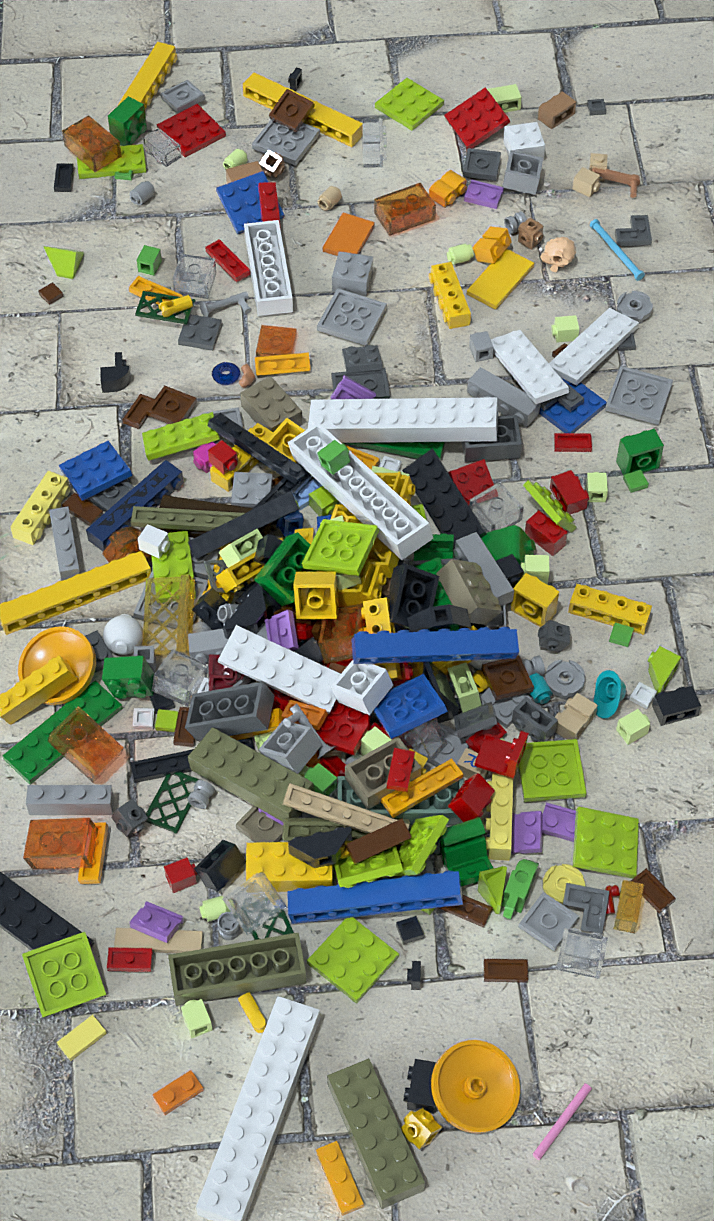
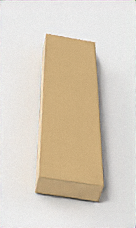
[114,928,203,953]

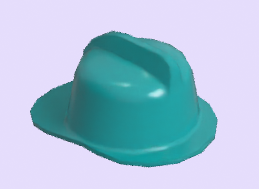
[593,670,626,719]

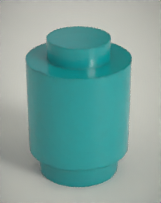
[529,673,553,704]

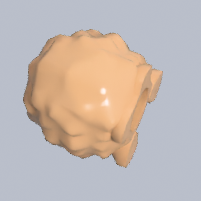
[541,237,576,272]

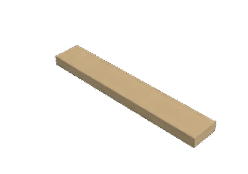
[282,783,410,846]

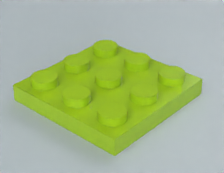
[375,78,444,131]
[302,519,379,576]
[519,739,586,802]
[573,806,639,879]
[391,815,449,877]
[334,846,403,888]
[307,917,399,1004]
[22,932,106,1018]

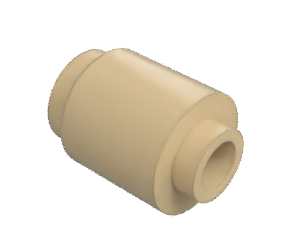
[317,186,342,211]

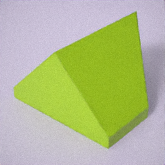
[43,246,84,279]
[477,866,507,914]

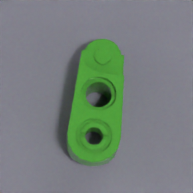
[501,859,539,920]

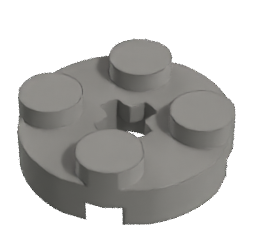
[617,291,653,324]
[545,660,585,700]

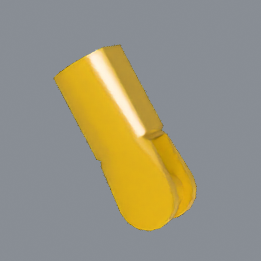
[159,295,193,317]
[238,992,267,1033]

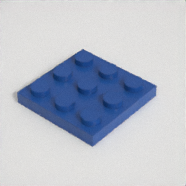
[216,171,284,235]
[539,378,607,433]
[59,441,133,501]
[373,674,448,739]

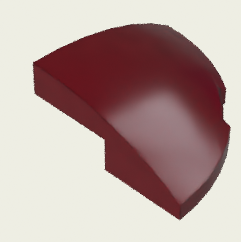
[208,654,245,691]

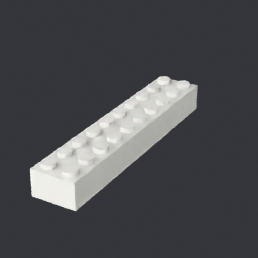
[308,397,498,443]
[288,422,433,560]
[196,996,320,1221]

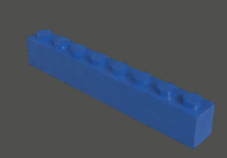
[351,627,519,664]
[287,871,463,924]

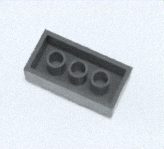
[185,682,275,741]

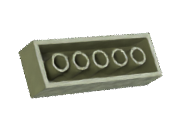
[188,727,315,822]
[168,933,307,1006]
[327,1058,425,1209]

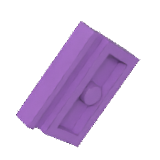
[464,180,504,209]
[330,375,376,399]
[265,610,299,651]
[543,802,576,842]
[511,811,543,855]
[130,901,184,943]

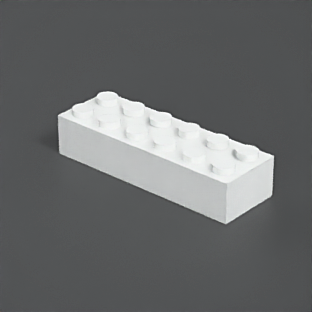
[244,220,293,316]

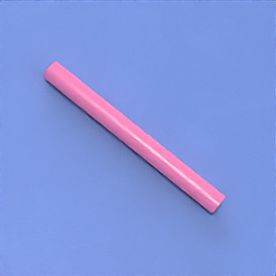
[532,1083,592,1160]

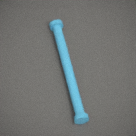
[589,219,645,281]

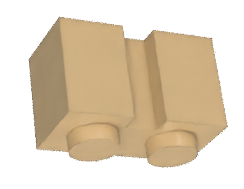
[555,693,598,740]

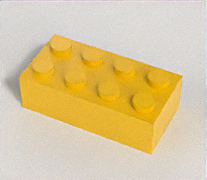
[246,842,332,893]

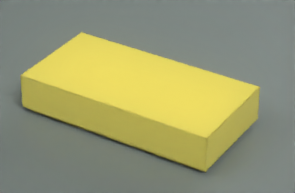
[57,1015,107,1061]

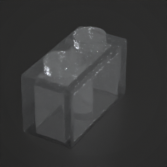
[143,128,181,167]

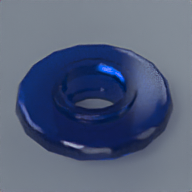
[212,362,240,385]

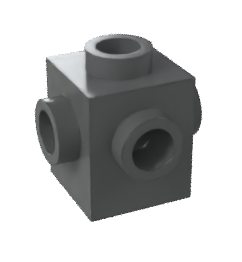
[538,620,570,652]
[111,799,148,837]

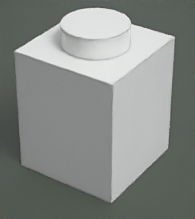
[138,524,170,558]

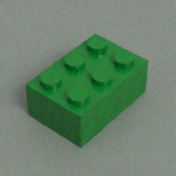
[254,532,317,606]

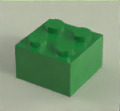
[108,96,147,146]
[616,428,664,476]
[102,656,155,699]

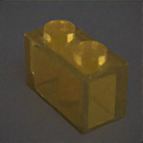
[613,880,644,934]

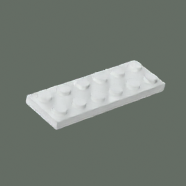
[549,308,639,386]
[491,330,569,404]
[218,625,341,714]

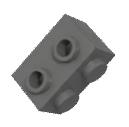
[512,697,558,742]

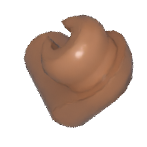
[239,364,255,388]

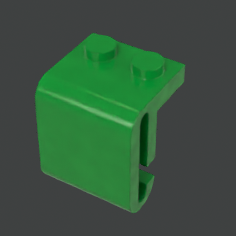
[481,525,536,566]
[414,534,454,567]
[439,817,493,886]

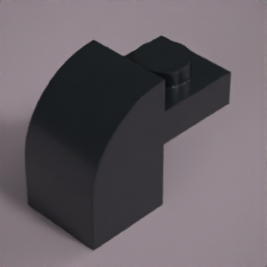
[100,352,131,393]

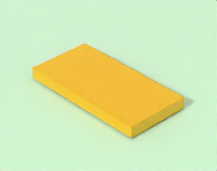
[466,249,534,310]

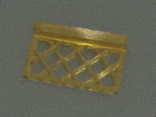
[143,574,195,657]

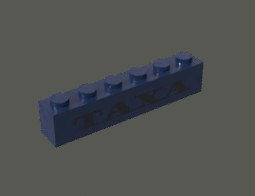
[86,460,184,553]

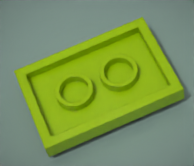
[523,480,577,532]

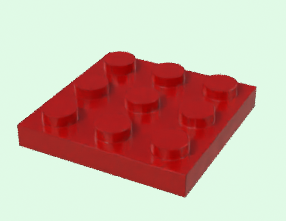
[444,87,511,149]
[156,104,226,158]

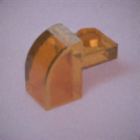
[102,527,142,563]

